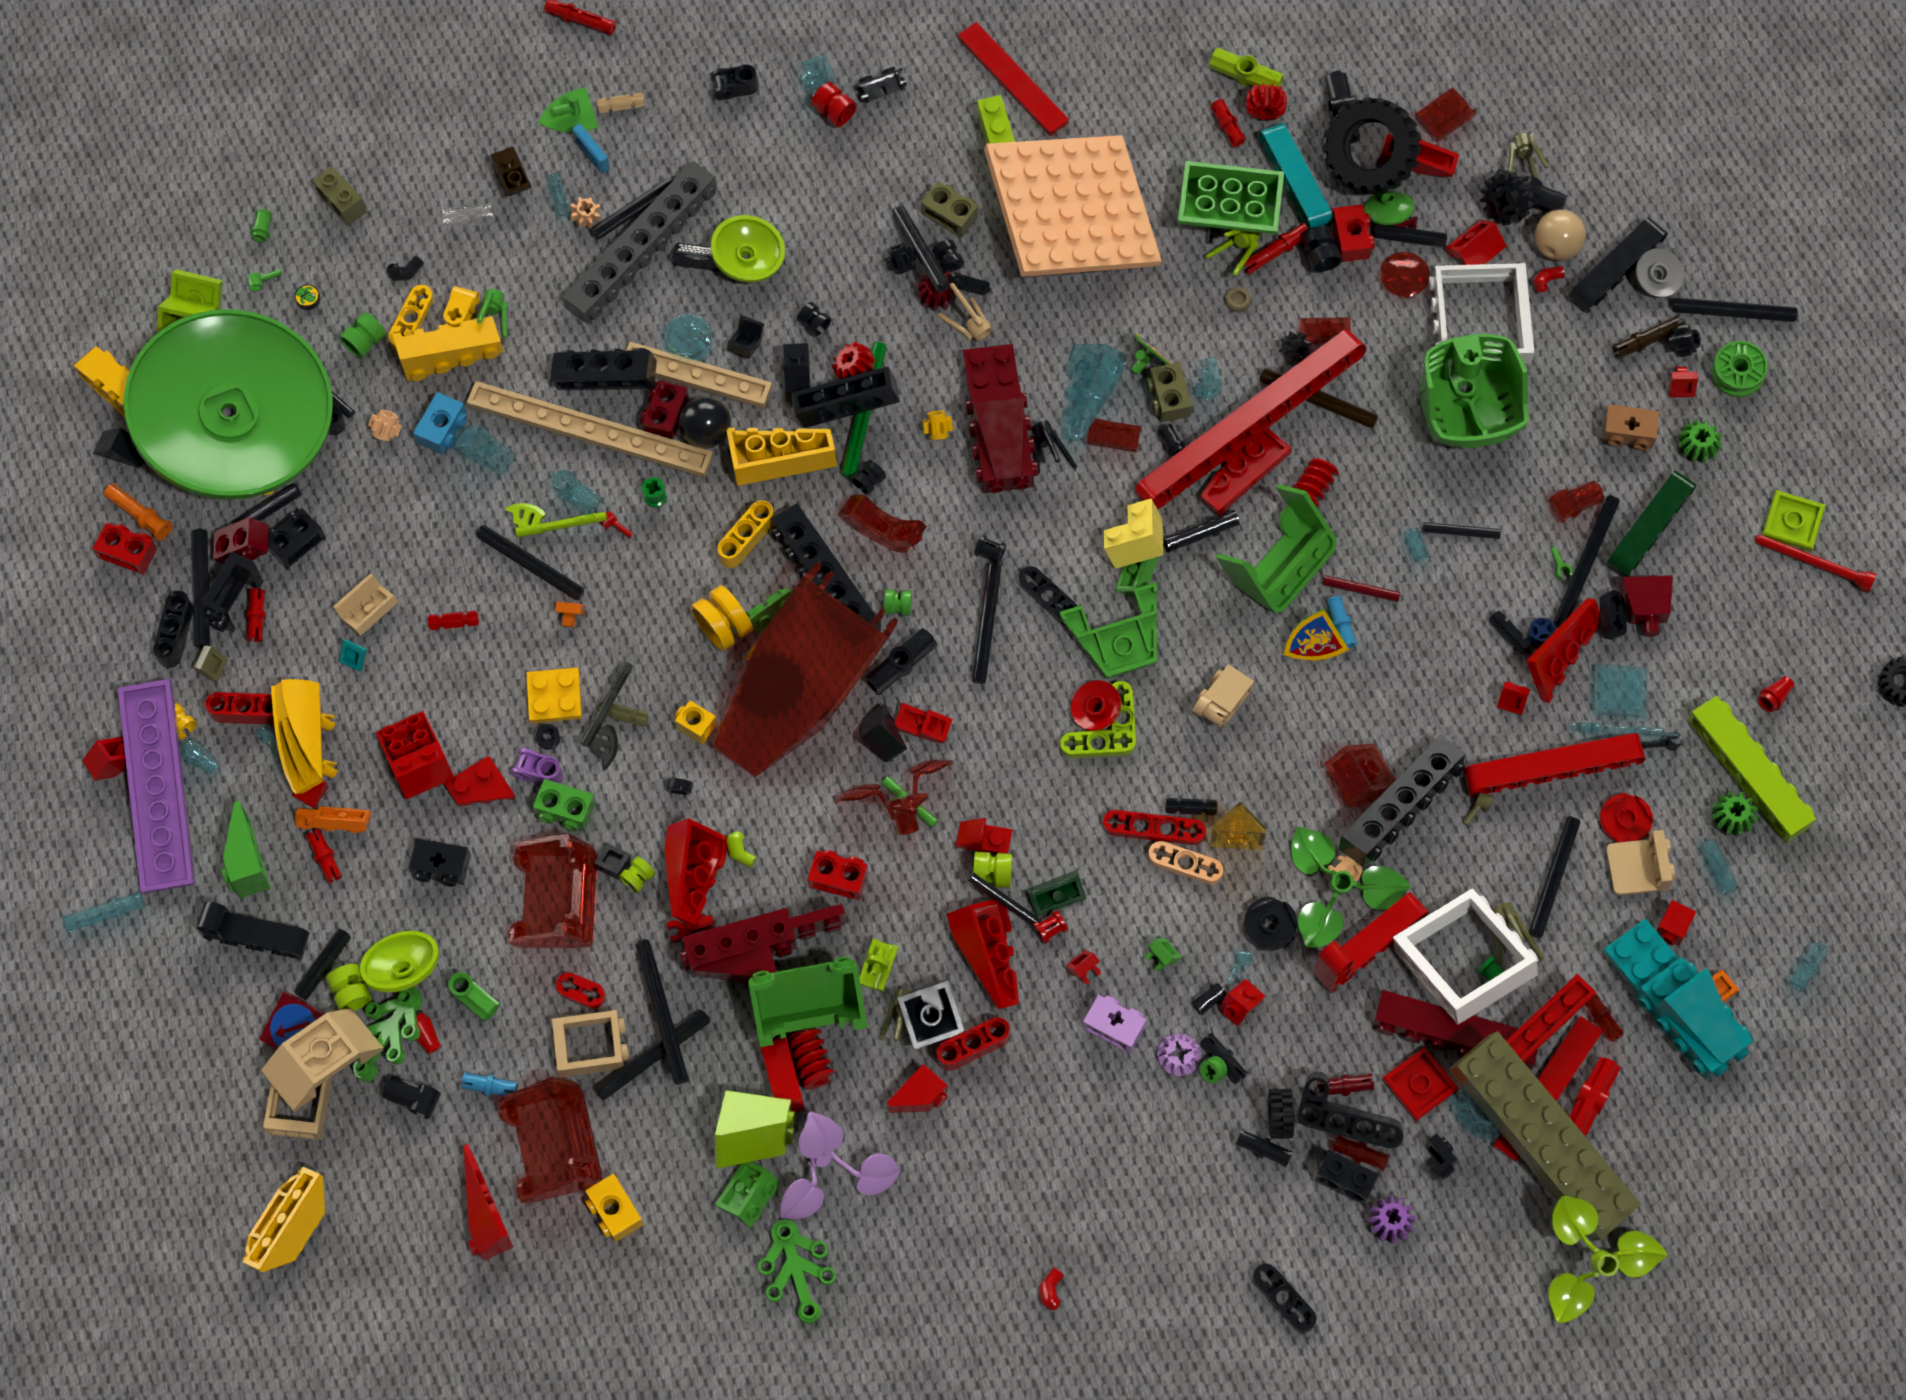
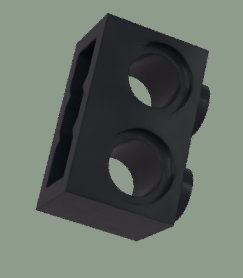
[268,508,326,570]
[1315,1150,1379,1206]

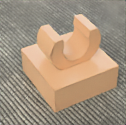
[1328,856,1363,881]

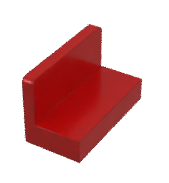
[1445,219,1506,265]

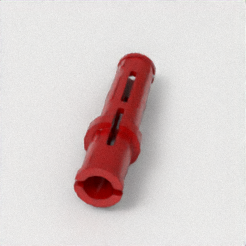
[544,0,617,36]
[1243,223,1308,275]

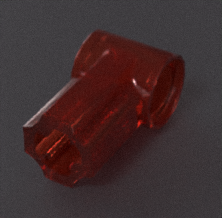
[1549,480,1604,523]

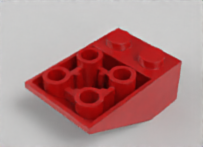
[375,711,455,800]

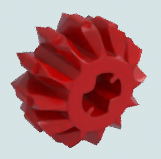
[1246,83,1287,122]
[832,341,876,380]

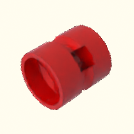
[811,82,857,128]

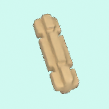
[597,92,645,113]

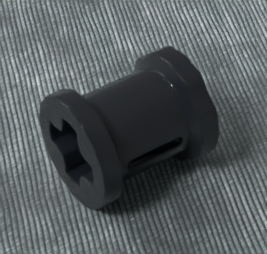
[974,534,1007,564]

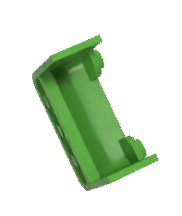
[1216,484,1337,613]

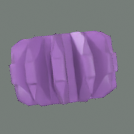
[1368,1195,1416,1244]

